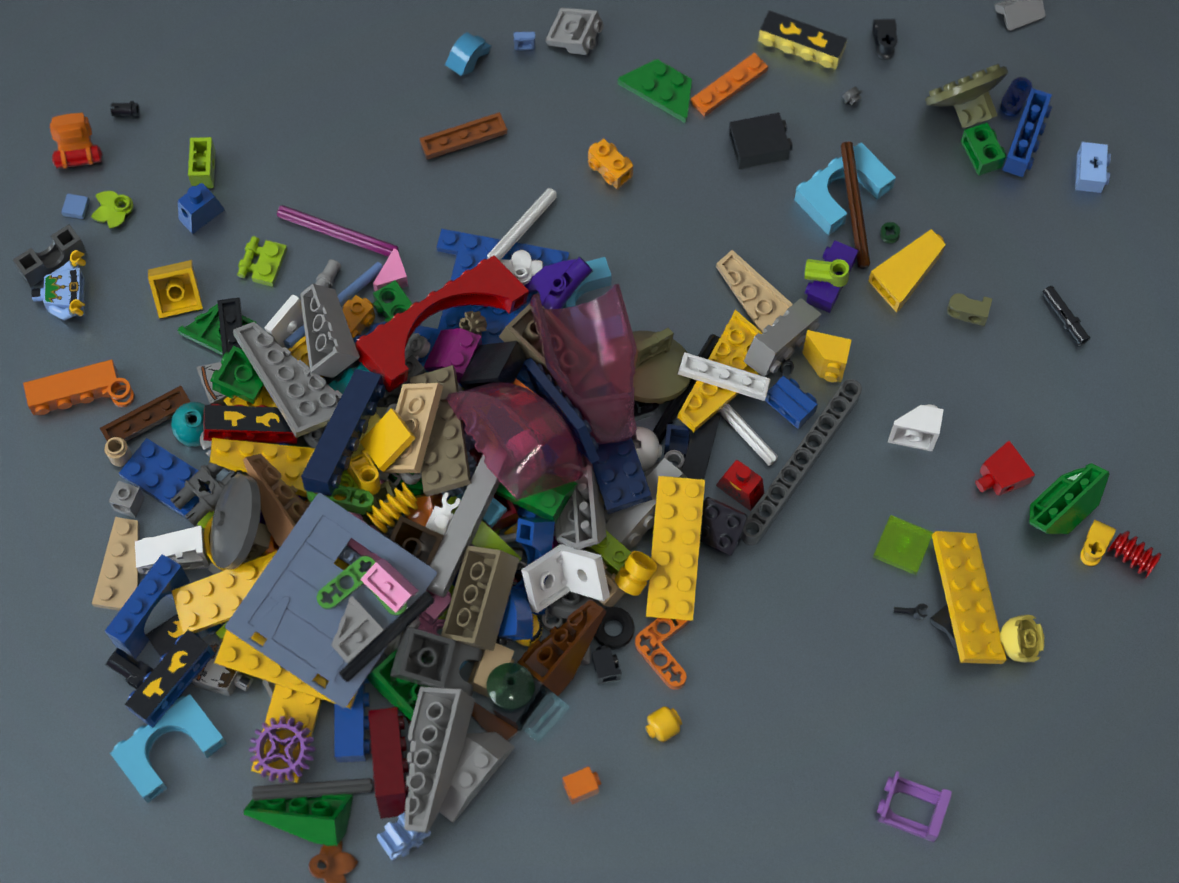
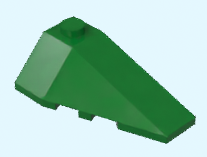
[495,465,578,524]
[366,649,426,721]

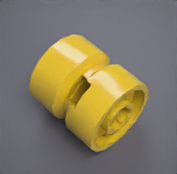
[614,551,657,596]

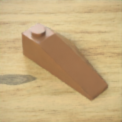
[243,454,311,547]

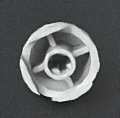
[629,426,662,471]

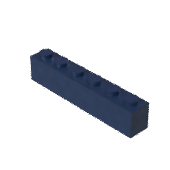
[301,369,386,497]

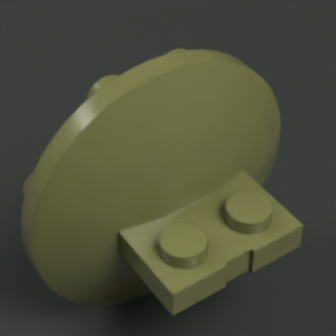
[925,64,1009,128]
[603,328,691,404]

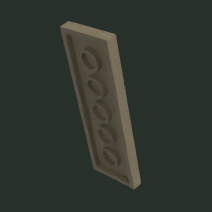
[410,365,471,497]

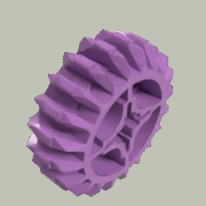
[249,716,316,783]

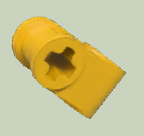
[347,449,381,495]
[1080,519,1116,567]

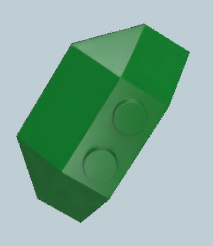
[1029,463,1110,534]

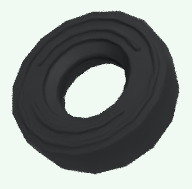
[594,607,635,649]

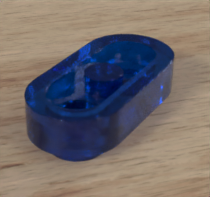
[1000,77,1032,115]

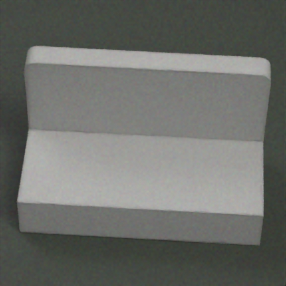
[995,0,1046,30]

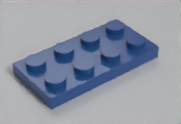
[119,438,211,520]

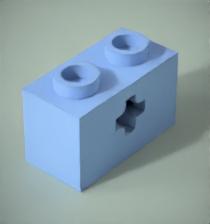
[1075,142,1111,193]

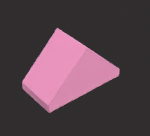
[373,249,408,292]

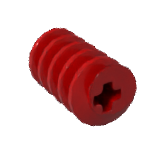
[1107,530,1161,578]

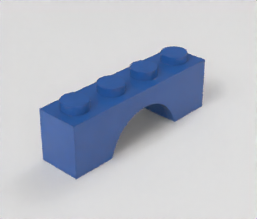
[513,517,555,615]

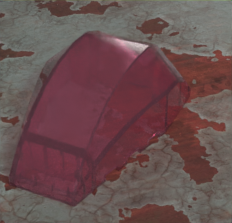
[446,382,583,500]

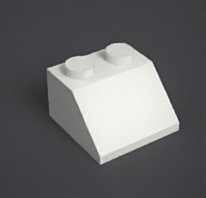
[888,404,944,451]

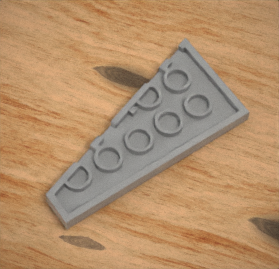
[233,322,343,438]

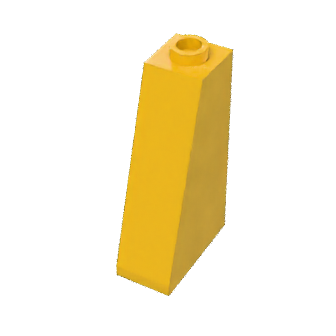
[868,229,946,313]

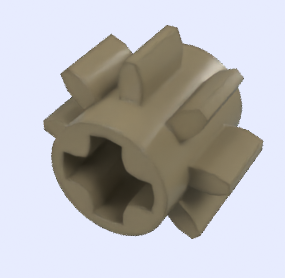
[459,311,487,337]

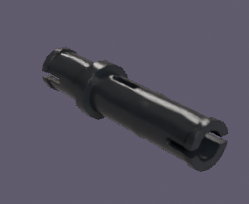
[1041,285,1091,346]

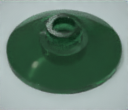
[486,663,535,709]

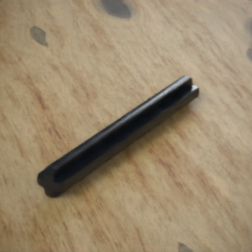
[339,592,434,682]

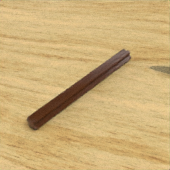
[841,142,870,268]

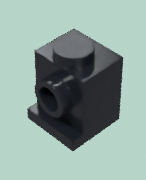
[592,645,622,685]

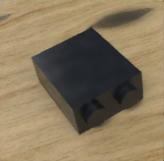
[728,112,793,169]
[459,341,527,398]

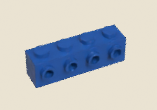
[1002,88,1052,177]

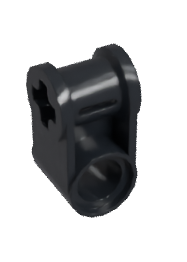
[872,19,898,60]

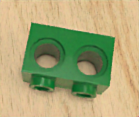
[961,122,1006,176]
[372,280,412,323]

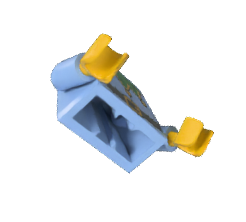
[31,250,86,320]

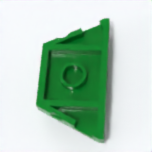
[617,59,692,123]
[177,304,257,356]

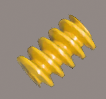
[366,482,418,533]

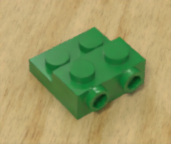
[210,346,264,404]

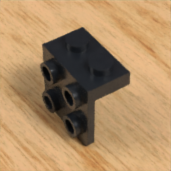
[700,497,748,556]

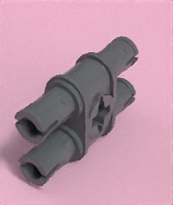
[170,462,243,526]

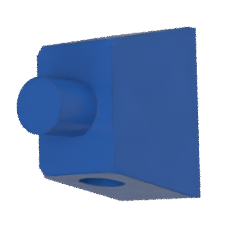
[178,183,225,234]

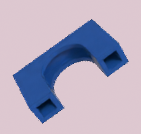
[105,554,190,660]

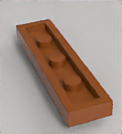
[419,112,507,160]

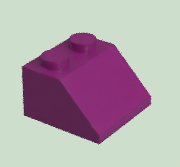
[424,328,482,384]

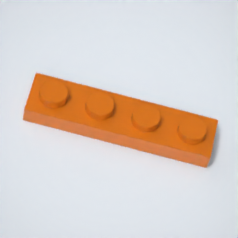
[691,52,768,117]

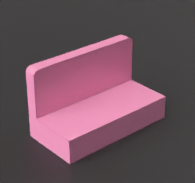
[361,559,418,613]

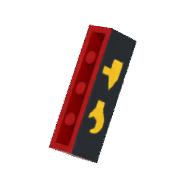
[203,404,298,444]

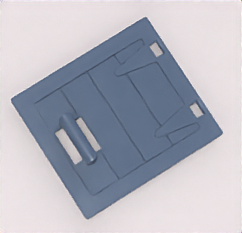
[225,493,437,708]

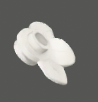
[500,250,543,285]

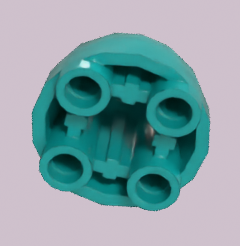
[171,402,205,447]

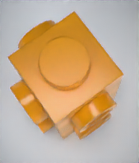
[588,138,633,189]
[342,295,375,338]

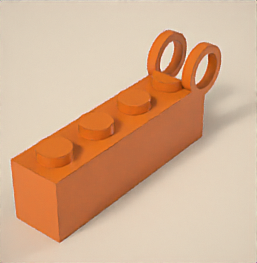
[23,359,135,415]

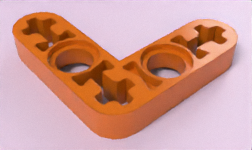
[635,618,690,690]

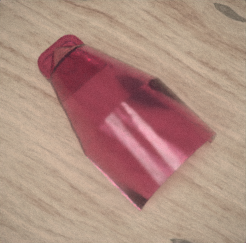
[530,284,637,444]

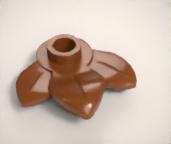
[309,841,358,883]

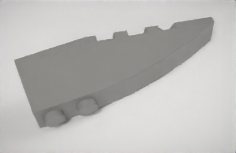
[404,687,475,833]

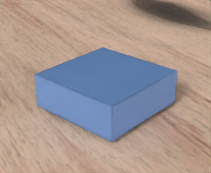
[514,32,535,50]
[61,194,90,219]

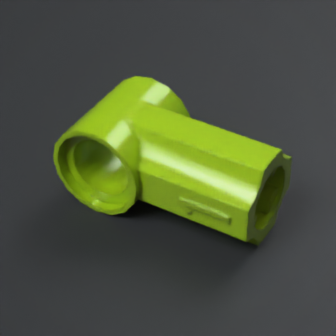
[804,259,849,287]

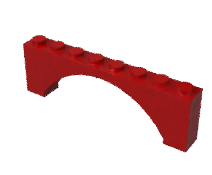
[355,255,529,392]

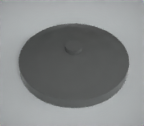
[210,474,261,570]

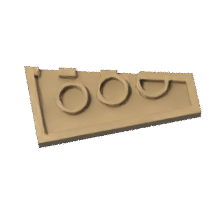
[716,250,793,333]
[92,517,140,611]

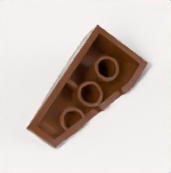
[517,599,606,696]

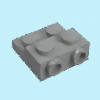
[545,8,603,55]

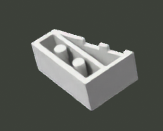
[135,526,210,575]

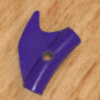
[524,257,593,319]

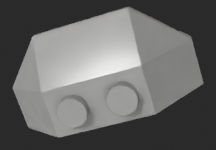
[555,465,606,550]
[439,732,515,823]

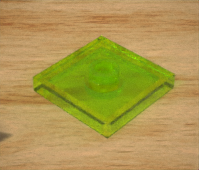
[873,515,934,575]

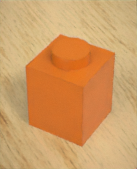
[562,766,601,805]

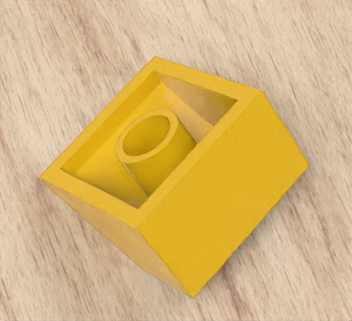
[148,260,203,318]
[802,330,852,382]

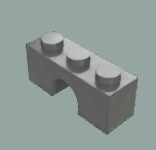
[13,224,87,287]

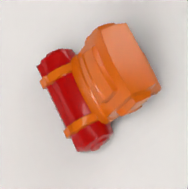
[50,112,103,169]

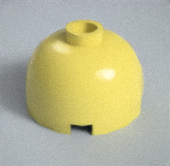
[1000,614,1044,663]

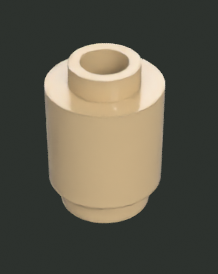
[104,437,132,467]

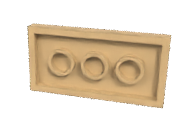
[379,383,443,473]

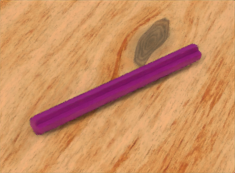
[277,205,399,257]

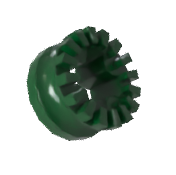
[880,222,900,244]

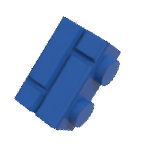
[765,376,818,429]

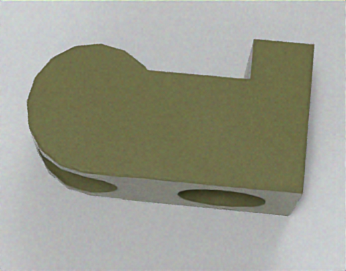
[947,293,993,326]

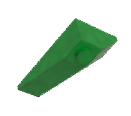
[243,794,353,846]

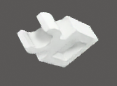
[425,492,460,535]

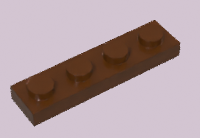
[100,385,190,442]

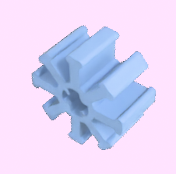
[377,812,431,861]

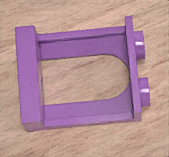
[876,771,952,842]

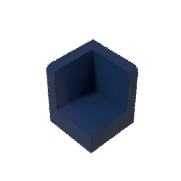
[664,424,690,458]

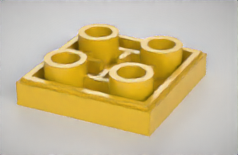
[360,408,416,472]

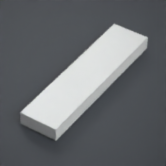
[678,352,771,401]

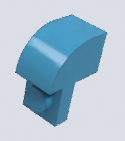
[445,32,492,76]

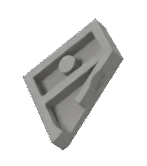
[331,596,384,663]

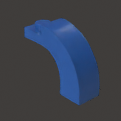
[498,587,533,640]

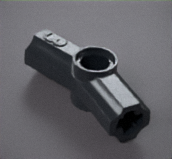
[105,648,154,690]

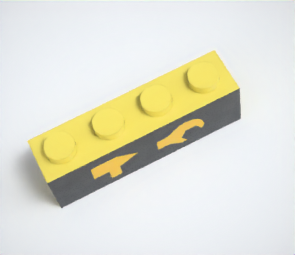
[758,10,847,70]

